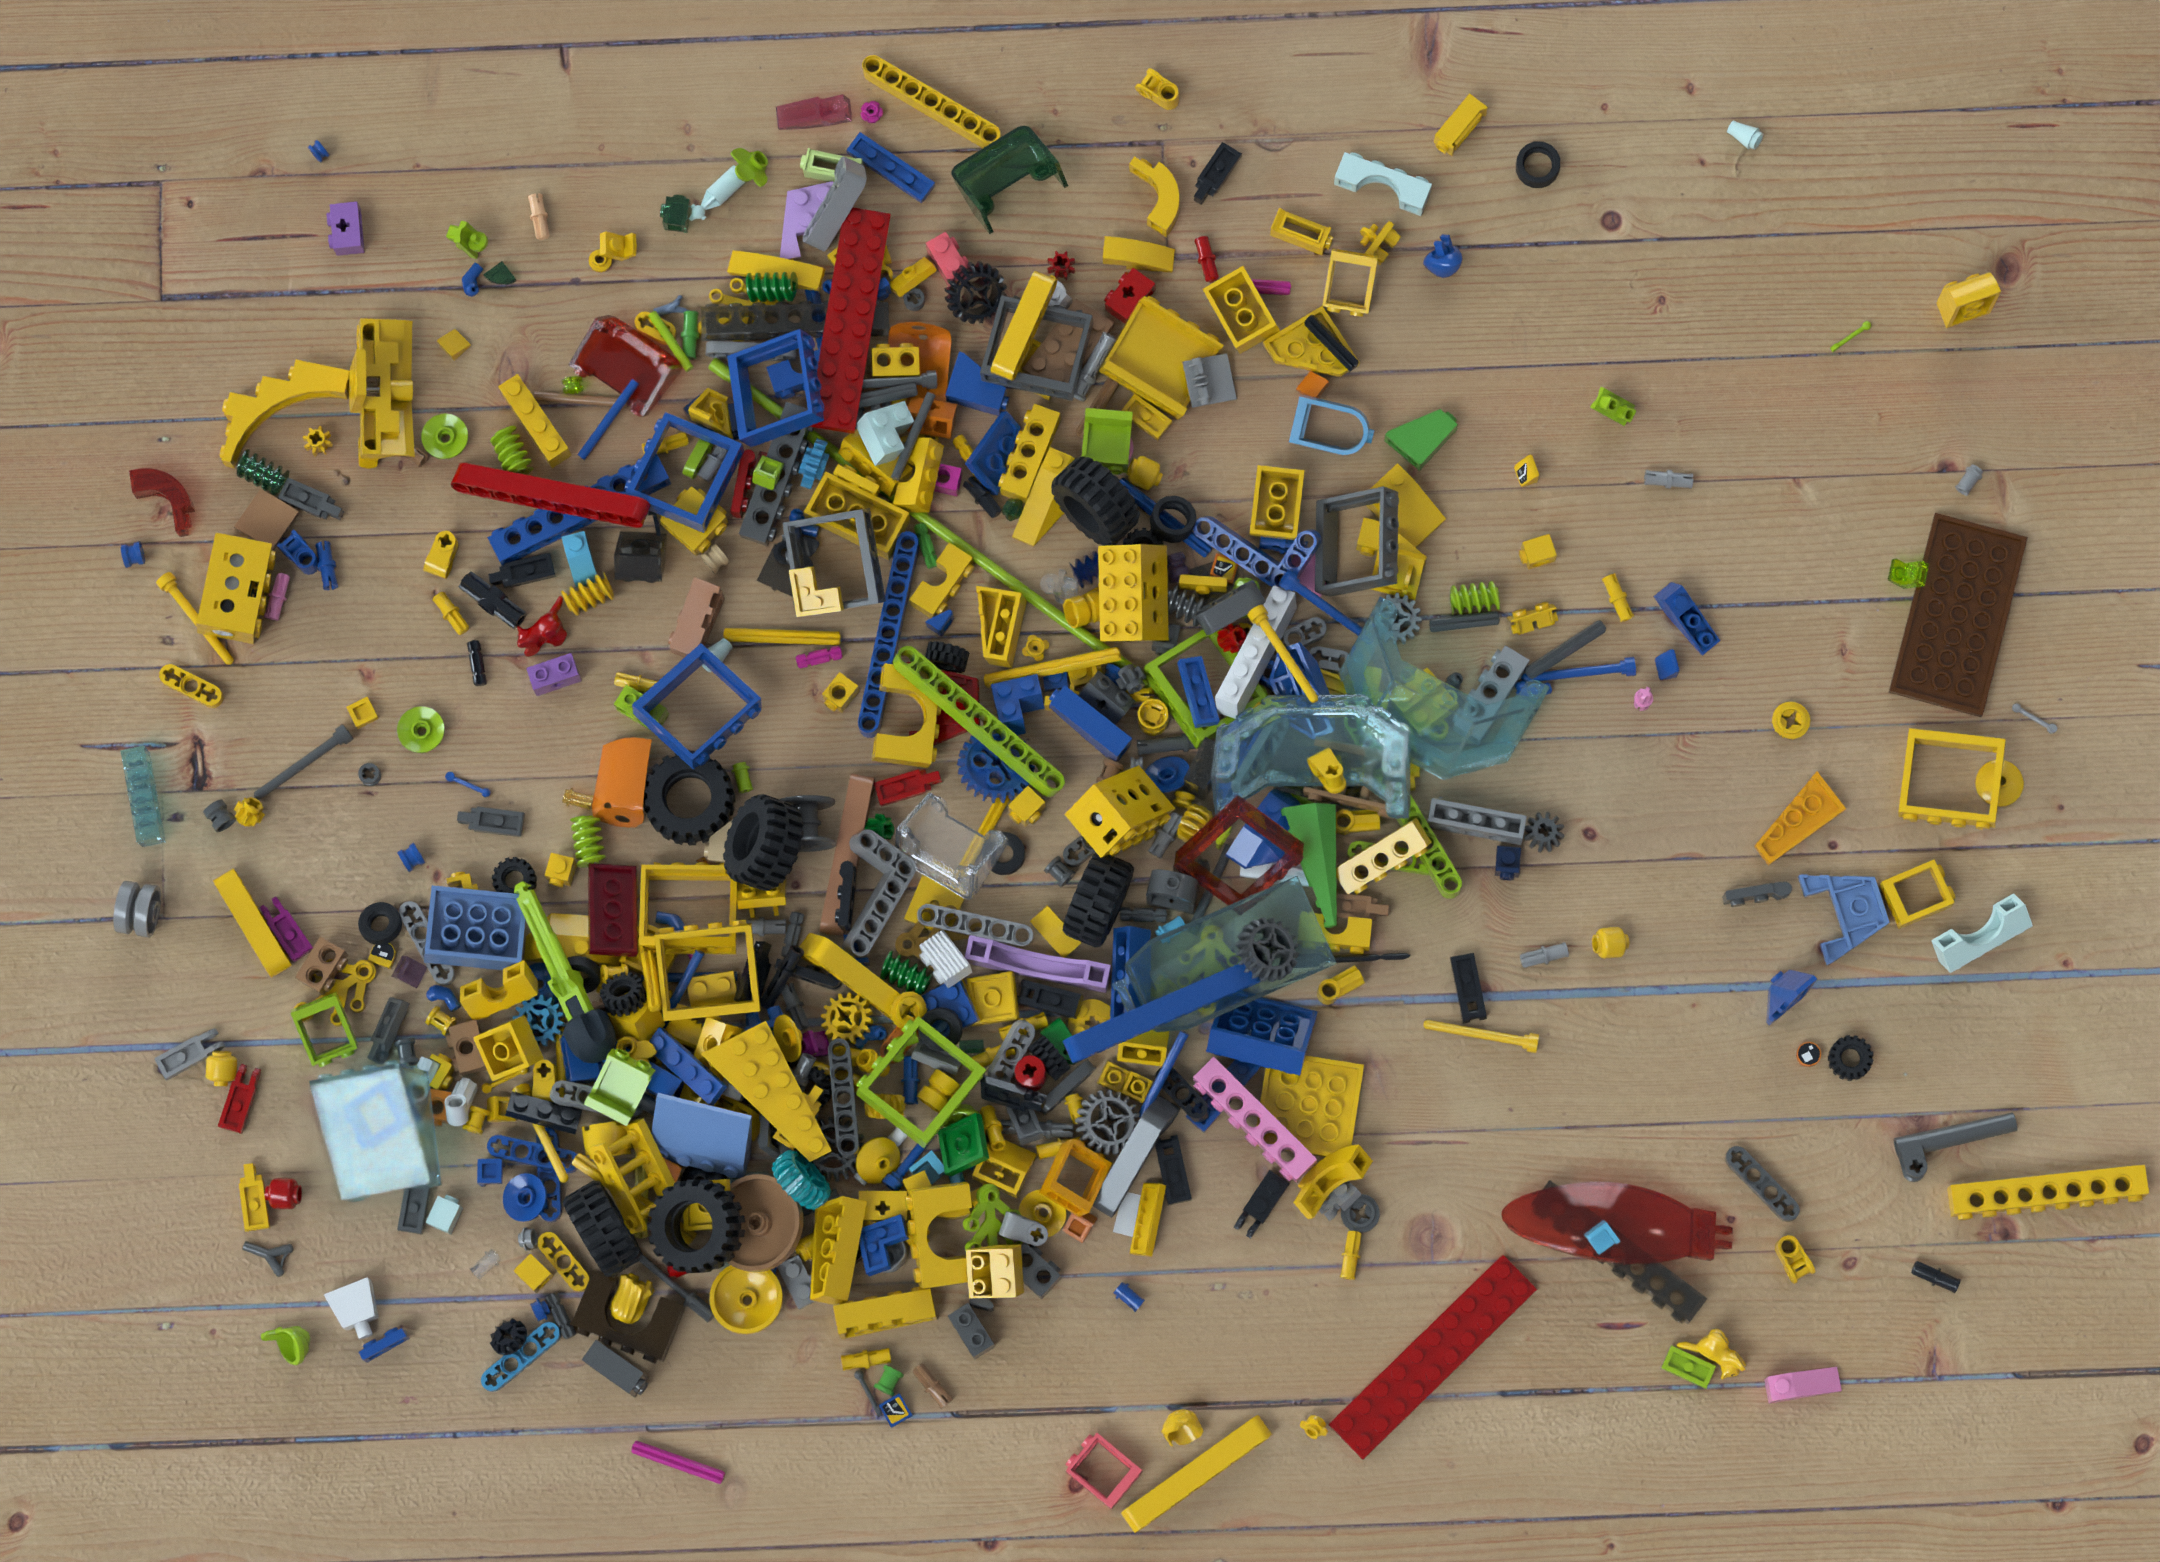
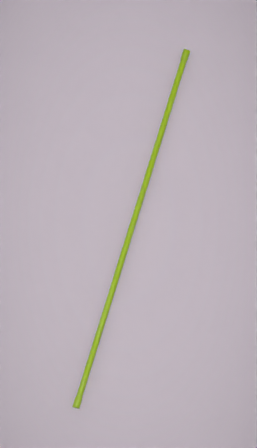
[708,358,1314,805]

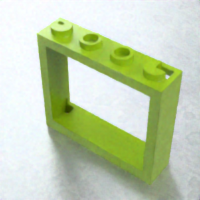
[1143,629,1268,749]
[856,1016,986,1149]

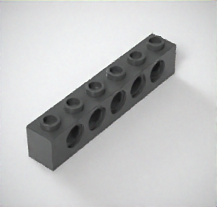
[739,402,814,546]

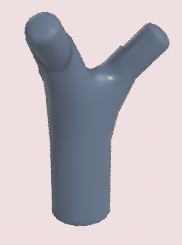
[654,295,690,316]

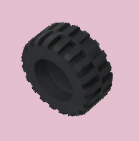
[1051,456,1140,546]
[643,750,736,846]
[723,794,804,891]
[1062,852,1134,948]
[647,1180,745,1273]
[563,1181,643,1277]

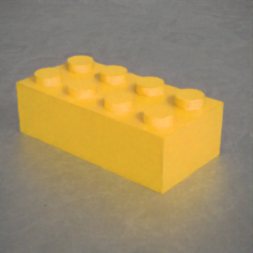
[804,472,911,560]

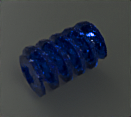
[1069,551,1099,589]

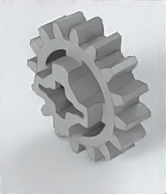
[1370,593,1422,646]

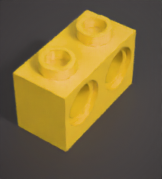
[871,343,920,378]

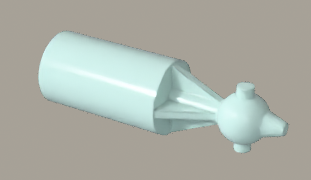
[689,165,745,221]

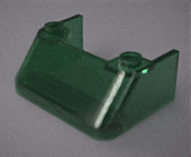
[951,126,1068,234]

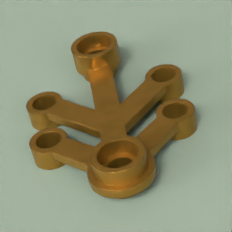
[895,905,982,971]

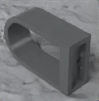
[1146,869,1199,915]

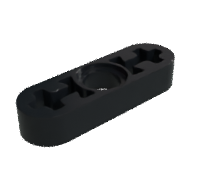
[1155,1067,1210,1122]

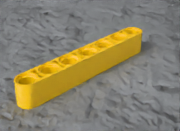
[862,55,1001,151]
[1121,1415,1273,1533]

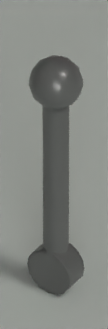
[854,1370,882,1417]

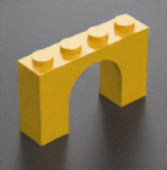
[872,663,943,768]
[905,1182,972,1289]

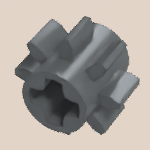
[1116,664,1147,694]

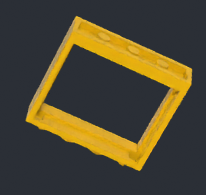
[1898,728,2006,830]
[639,862,738,954]
[654,919,761,1021]

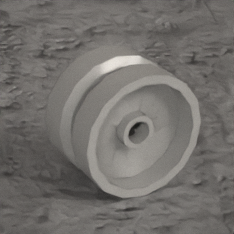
[113,881,161,938]

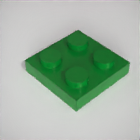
[938,1113,989,1177]

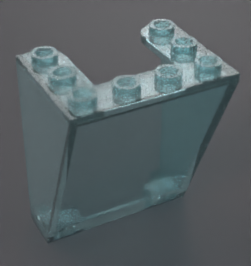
[309,1060,441,1202]

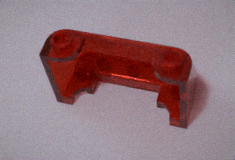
[568,315,683,417]

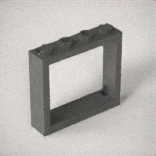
[980,295,1093,401]
[1315,486,1399,597]
[782,508,886,609]

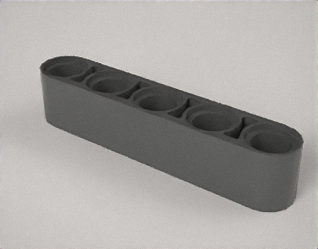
[828,1038,860,1159]

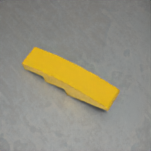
[727,250,826,291]

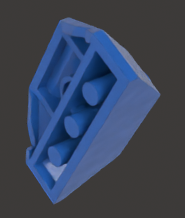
[1269,642,1335,740]
[1225,785,1300,869]

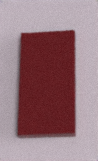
[588,863,638,957]

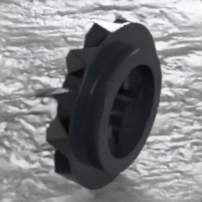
[490,1318,527,1355]

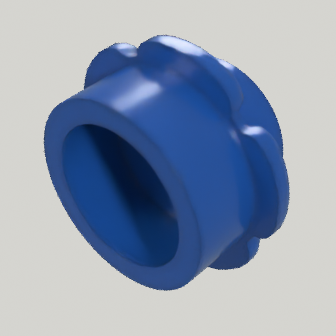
[530,1298,550,1322]

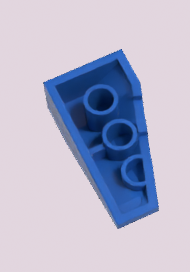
[1766,969,1817,1026]

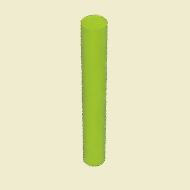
[648,311,694,372]

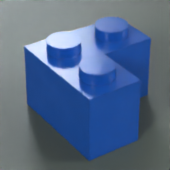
[991,674,1045,735]

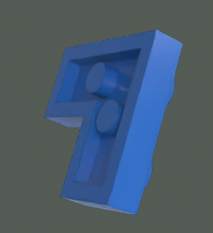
[859,1214,909,1276]

